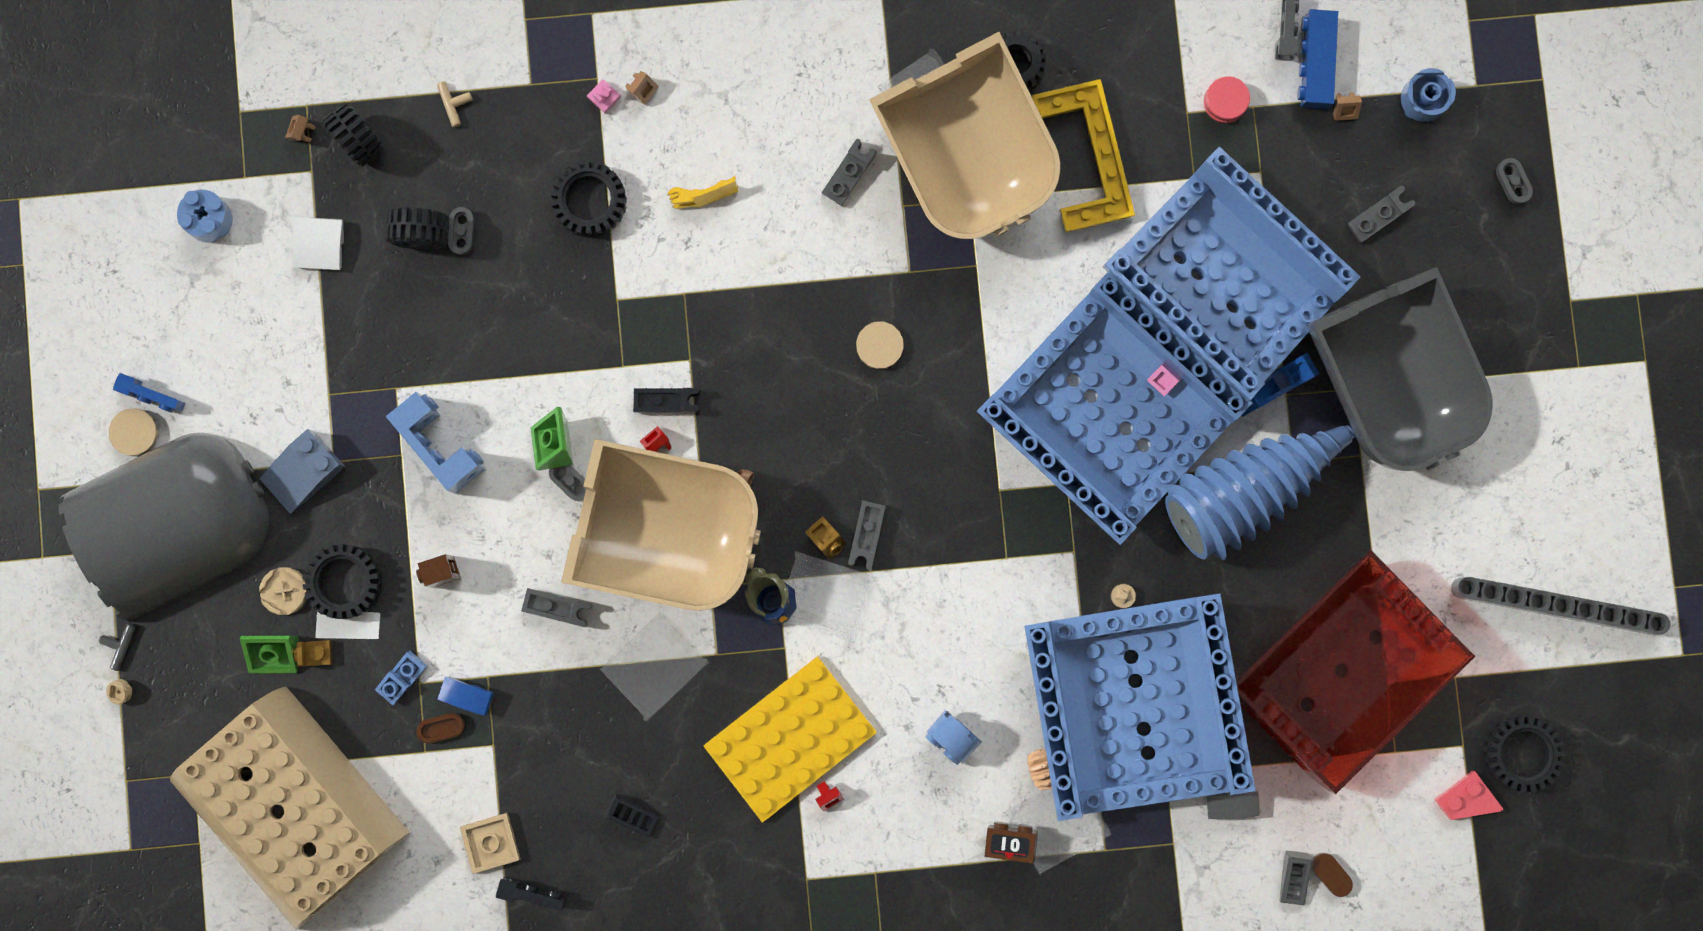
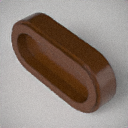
[416,713,466,743]
[1311,853,1353,897]

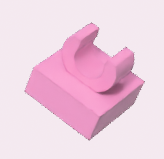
[587,79,621,114]
[1147,362,1182,396]

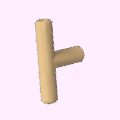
[437,81,473,128]

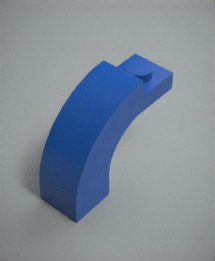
[1242,353,1319,417]

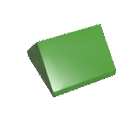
[530,406,573,471]
[240,636,298,674]

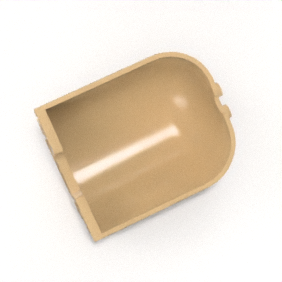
[869,32,1060,239]
[561,439,761,611]

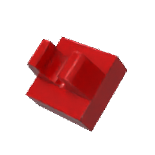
[640,426,672,453]
[815,781,845,812]

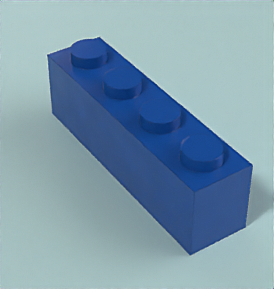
[1297,9,1338,110]

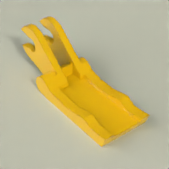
[667,176,738,209]

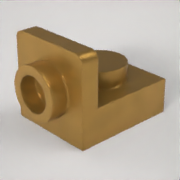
[805,516,846,559]
[294,640,333,667]

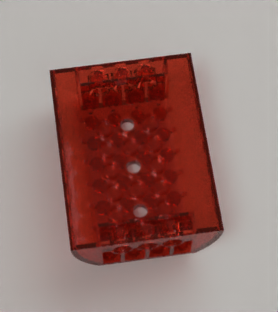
[1236,550,1476,794]

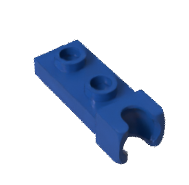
[113,373,185,413]

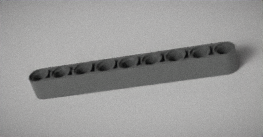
[1451,577,1671,635]

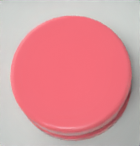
[1204,76,1250,123]

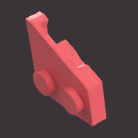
[1434,771,1503,820]

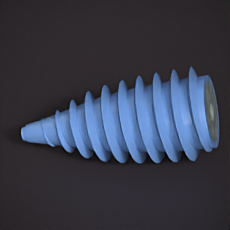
[1165,425,1355,560]

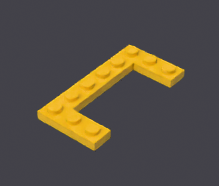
[1031,79,1135,233]

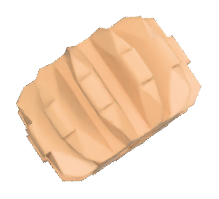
[1027,748,1052,790]

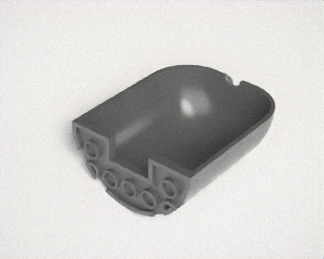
[1307,267,1493,471]
[59,433,269,622]

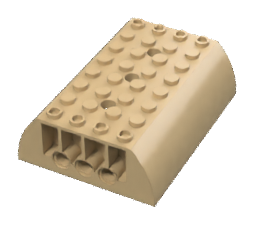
[170,686,410,930]

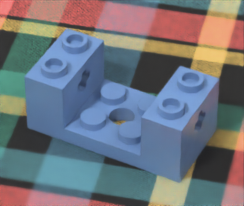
[386,392,486,494]

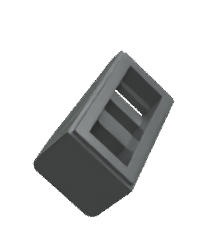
[1279,850,1313,905]

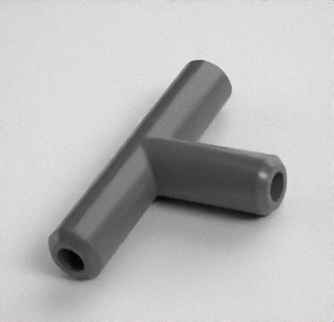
[99,623,136,671]

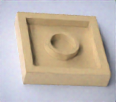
[460,812,521,874]

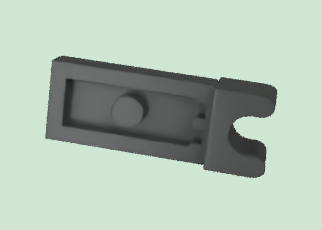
[1275,0,1299,61]
[821,138,877,207]
[1346,186,1416,243]
[848,500,886,570]
[521,588,592,627]

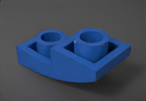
[438,676,494,716]

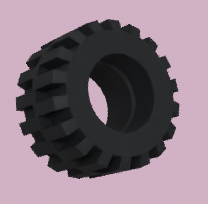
[1002,31,1046,92]
[322,102,384,167]
[386,207,449,250]

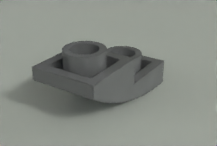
[1206,791,1260,819]

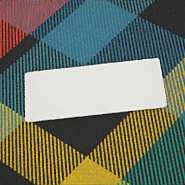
[315,612,380,639]

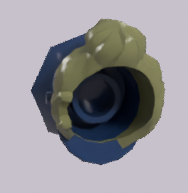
[745,567,797,626]

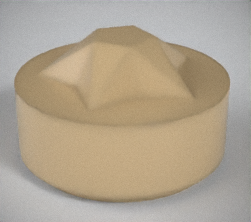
[1111,584,1136,608]
[106,679,132,705]

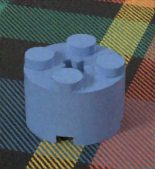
[1401,68,1456,122]
[177,189,233,243]
[925,709,982,765]

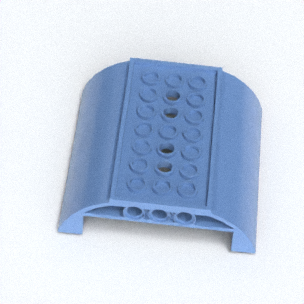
[1103,147,1360,402]
[977,272,1252,545]
[1024,594,1256,821]

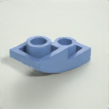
[375,651,428,705]

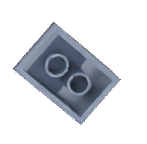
[259,429,345,514]

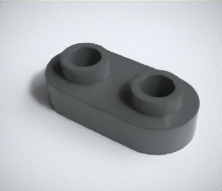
[1496,158,1533,205]
[448,207,475,256]
[549,465,586,502]

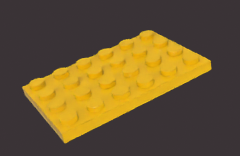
[703,656,877,823]

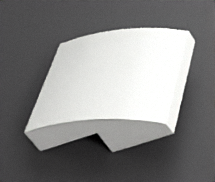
[292,217,344,270]

